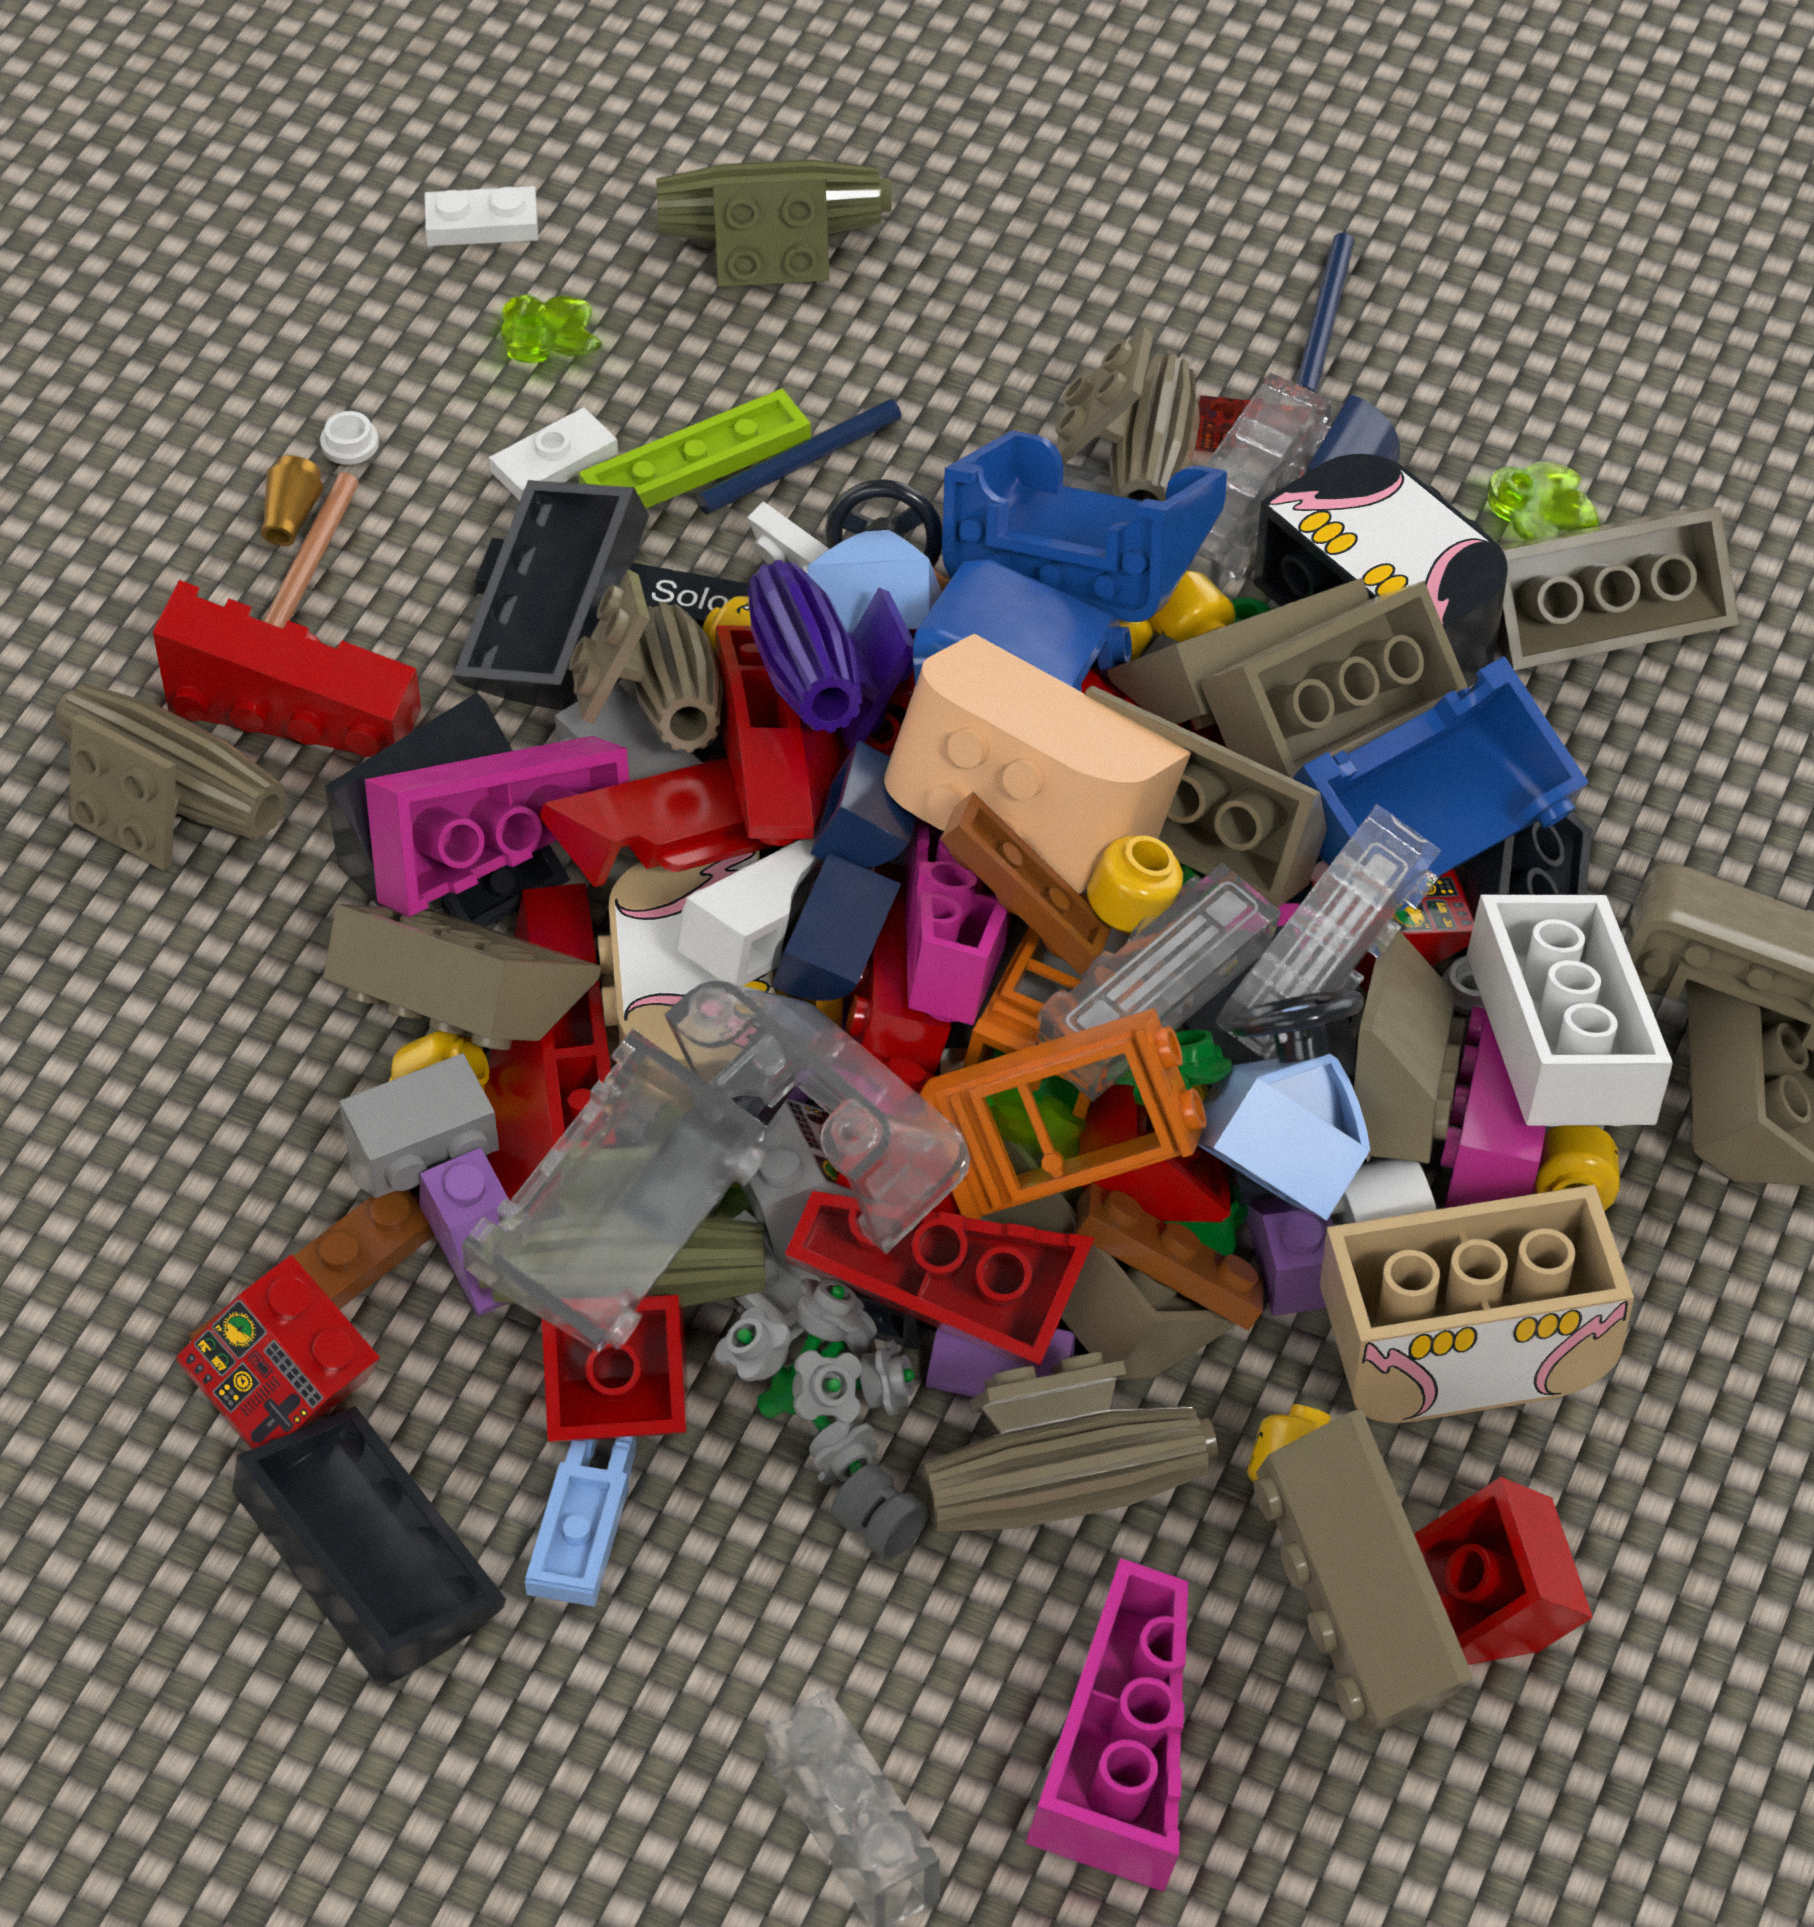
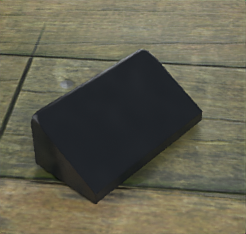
[431,844,570,927]

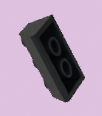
[325,693,513,907]
[1454,812,1592,956]

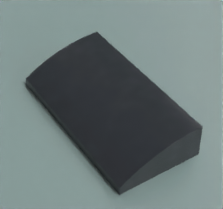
[453,480,650,710]
[232,1406,506,1688]

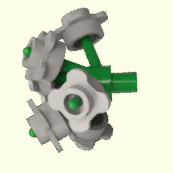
[715,1278,915,1485]

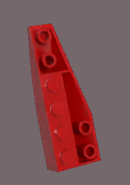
[714,625,846,846]
[484,883,621,1209]

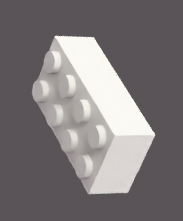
[1466,895,1673,1127]

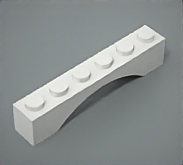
[677,833,906,990]

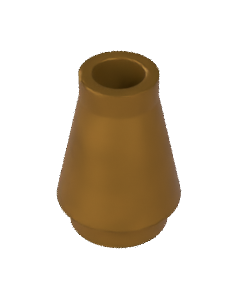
[261,455,323,546]

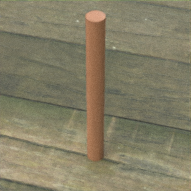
[263,472,359,629]

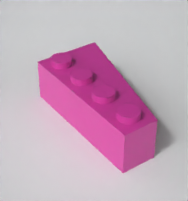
[365,736,630,917]
[903,816,1018,1025]
[1440,1006,1546,1209]
[1025,1558,1188,1892]

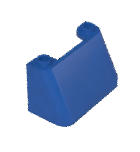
[942,430,1227,622]
[913,560,1132,692]
[1292,656,1589,914]

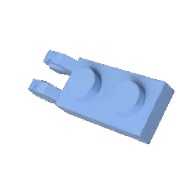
[525,1437,637,1607]

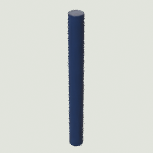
[1293,233,1355,403]
[696,399,901,515]

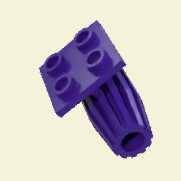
[748,560,914,750]

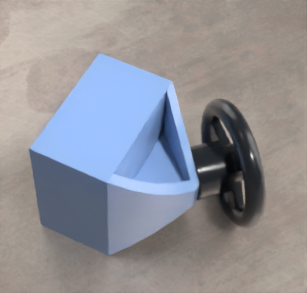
[807,479,943,640]
[1197,990,1370,1220]

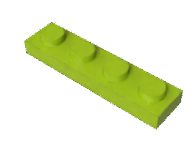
[579,388,811,509]

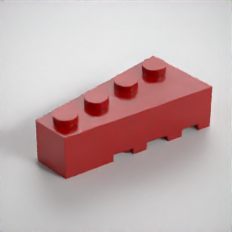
[152,580,422,757]
[838,862,951,1116]
[784,1191,1095,1371]

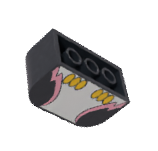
[1254,454,1508,687]

